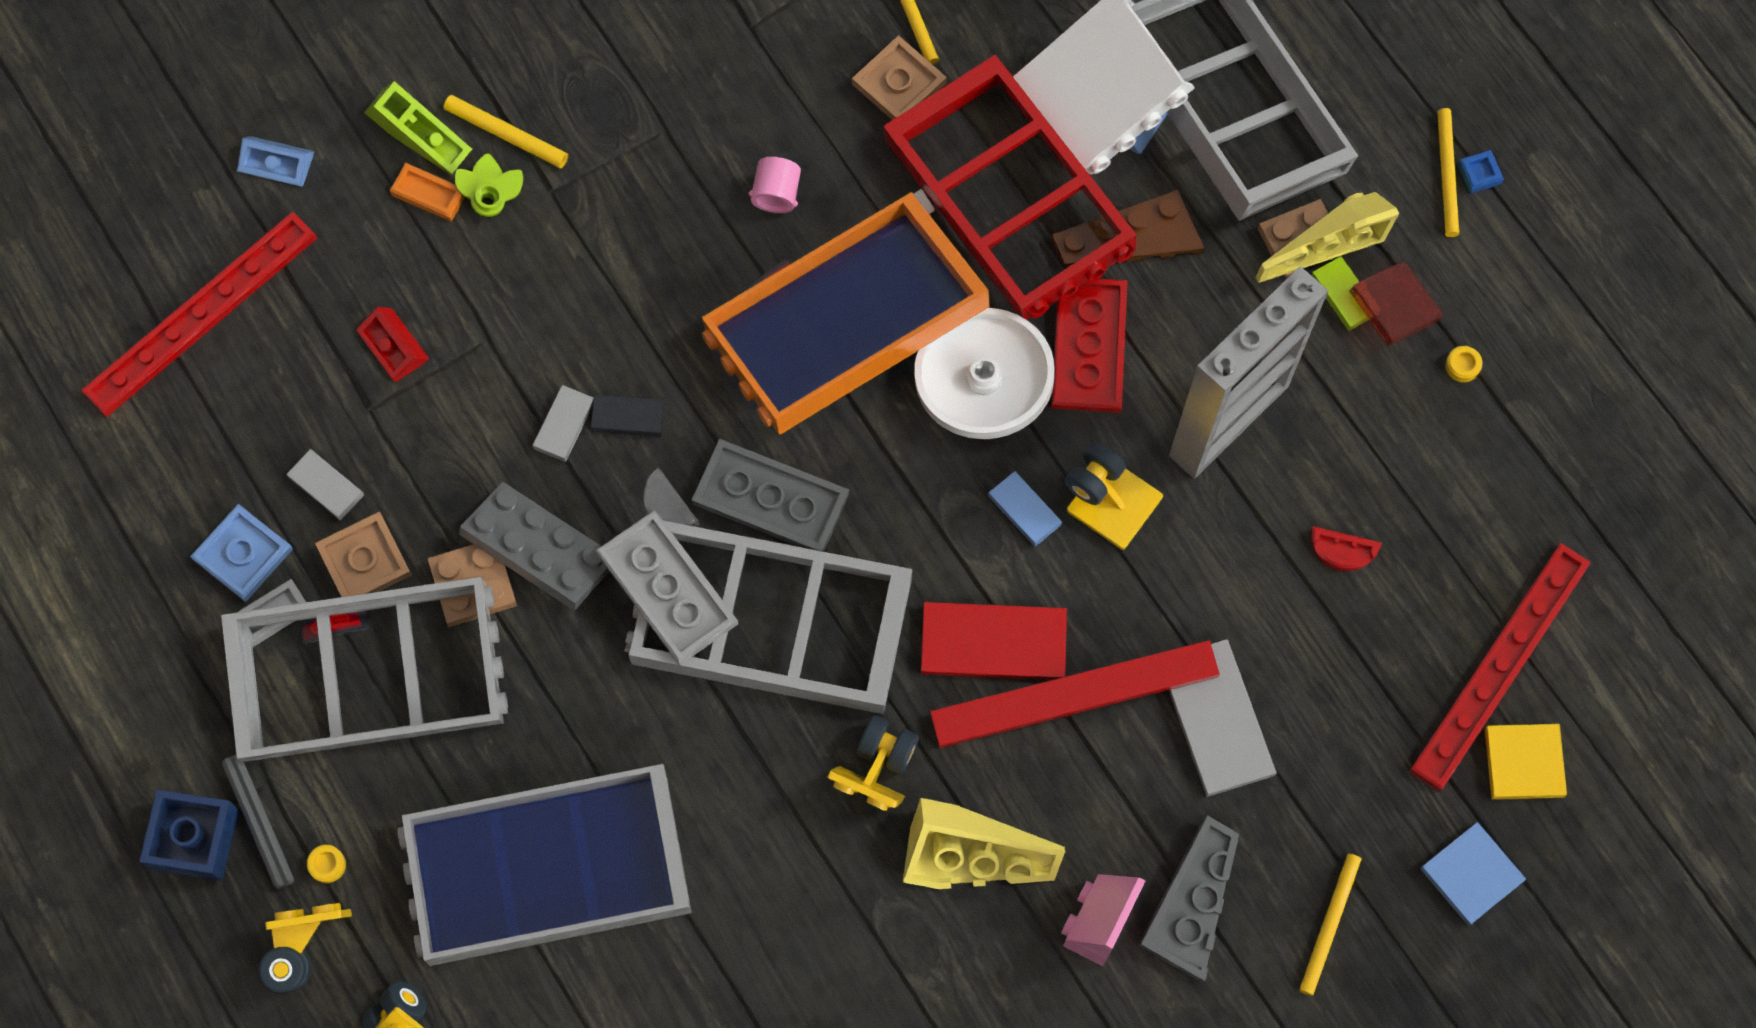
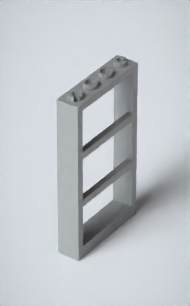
[1131,0,1358,221]
[1169,266,1328,479]
[625,521,912,714]
[221,577,508,762]

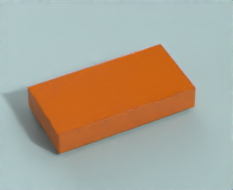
[390,163,465,222]

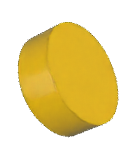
[1445,346,1482,382]
[307,845,346,883]

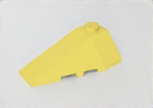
[1256,192,1399,283]
[903,798,1065,889]

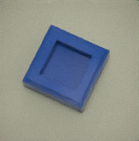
[1457,150,1504,194]

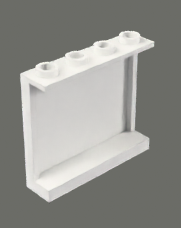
[1013,0,1195,175]

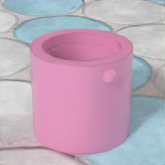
[749,157,801,213]

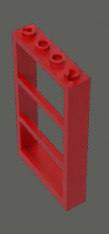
[883,55,1137,320]

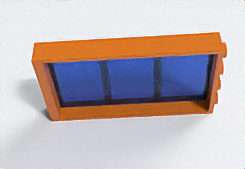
[702,192,989,435]

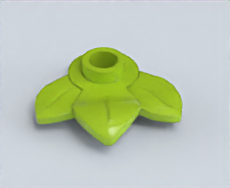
[455,154,523,217]

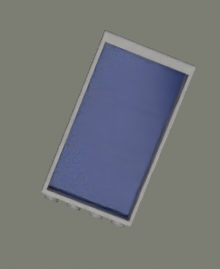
[398,764,692,966]

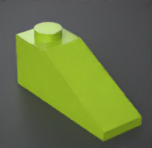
[364,81,472,175]

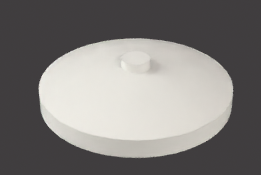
[914,308,1054,439]

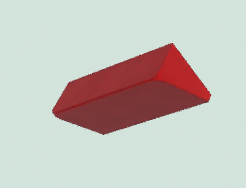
[356,307,429,382]

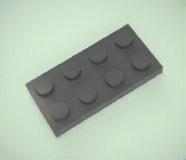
[692,439,849,552]
[459,482,609,611]

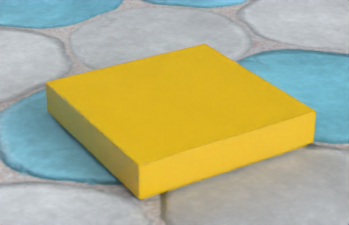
[1485,724,1567,799]

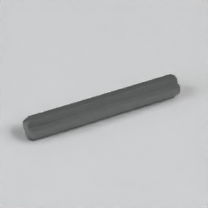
[222,754,294,889]

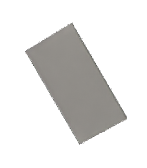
[596,510,738,666]
[1169,639,1276,797]

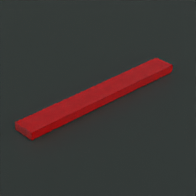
[81,212,317,418]
[1409,543,1591,792]
[931,640,1220,748]

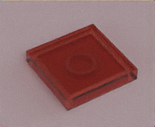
[1349,261,1444,346]

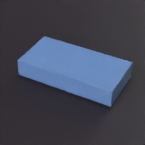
[988,471,1062,547]

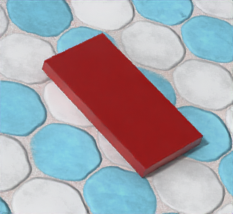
[1051,278,1127,413]
[921,602,1067,680]

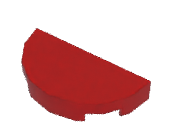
[1311,526,1382,571]

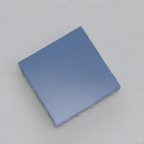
[190,504,293,602]
[1420,822,1526,926]

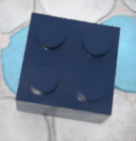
[140,790,239,881]

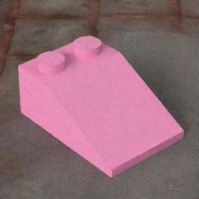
[1061,874,1145,966]

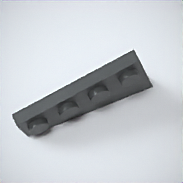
[1138,816,1239,982]

